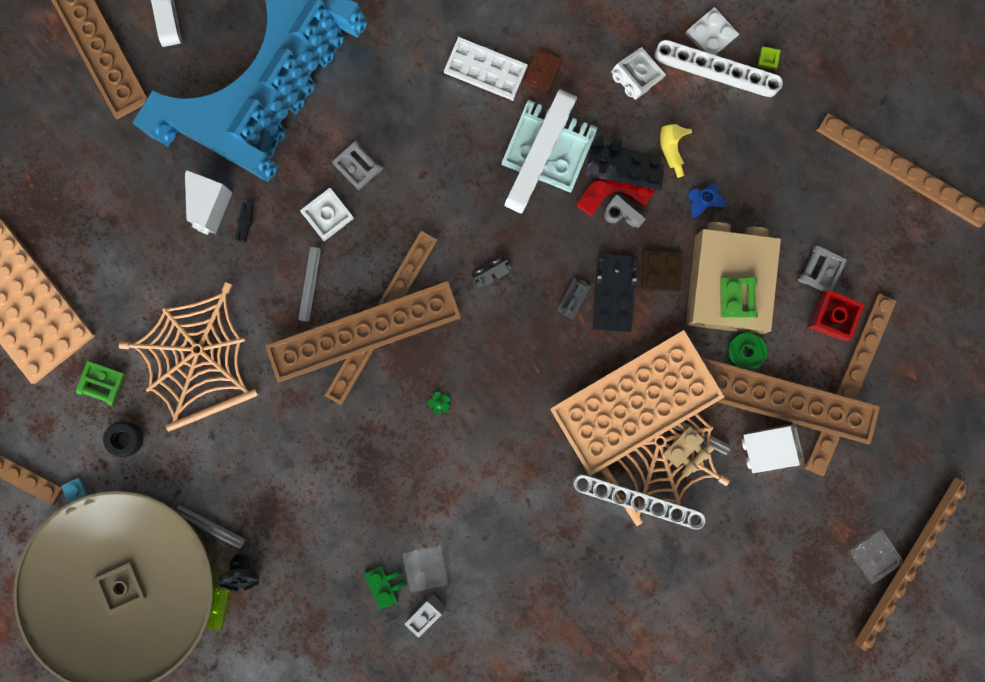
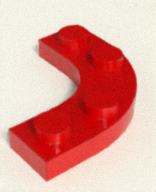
[576,178,655,216]

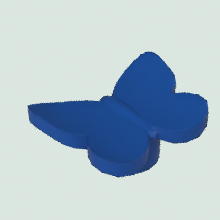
[688,184,727,218]

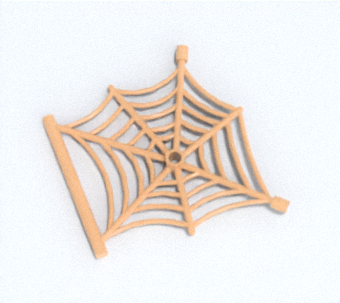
[119,282,259,432]
[600,414,730,526]

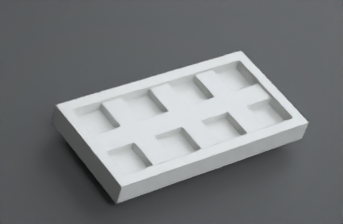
[444,37,528,101]

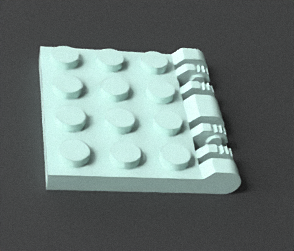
[501,99,598,193]

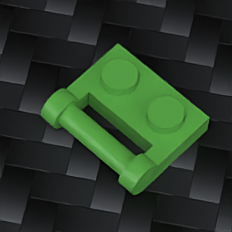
[720,278,758,318]
[76,361,126,406]

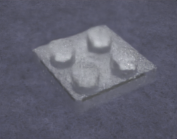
[848,529,904,584]
[403,545,449,593]

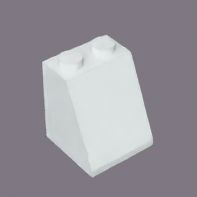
[185,170,232,235]
[742,423,804,473]

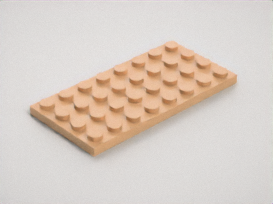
[0,219,95,384]
[550,330,724,476]

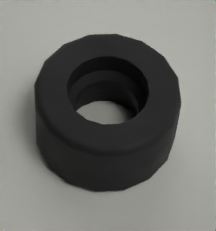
[103,422,143,457]

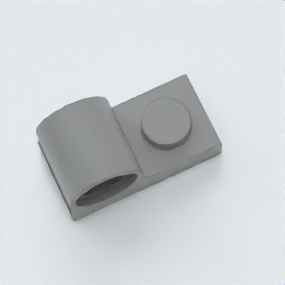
[604,195,646,228]
[404,593,447,638]

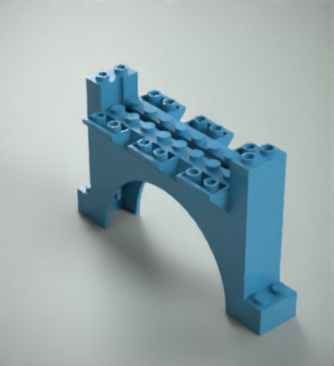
[132,0,367,182]

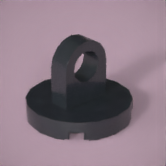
[219,554,260,592]

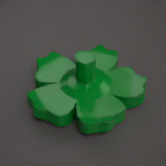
[427,392,451,415]

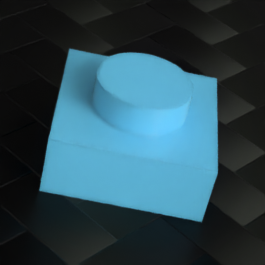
[61,477,89,503]

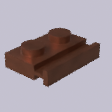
[523,49,562,94]

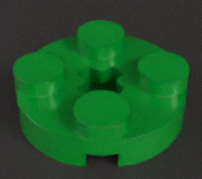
[727,332,767,371]

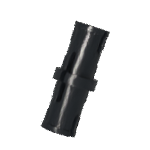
[234,202,254,242]

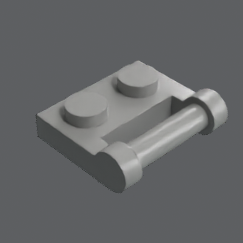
[332,140,383,191]
[798,246,847,292]

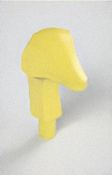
[660,124,692,178]

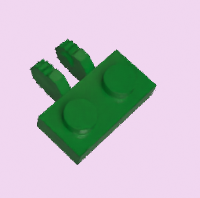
[364,565,407,610]

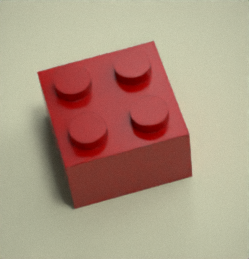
[808,290,865,342]

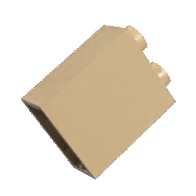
[685,222,781,335]

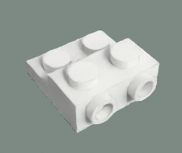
[611,47,666,100]

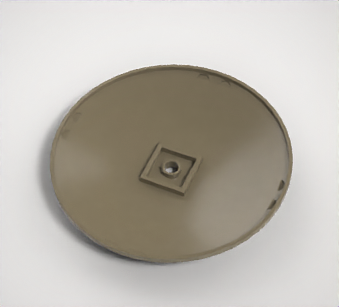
[13,491,214,682]

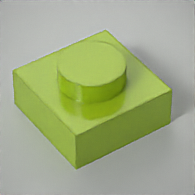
[757,46,781,70]

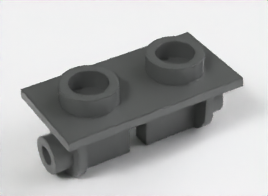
[471,256,511,288]
[556,278,590,320]

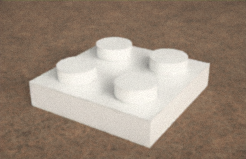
[685,7,739,55]
[300,188,354,241]

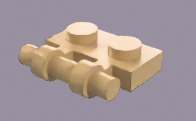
[662,426,714,477]

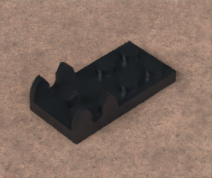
[585,134,666,191]
[592,253,638,332]

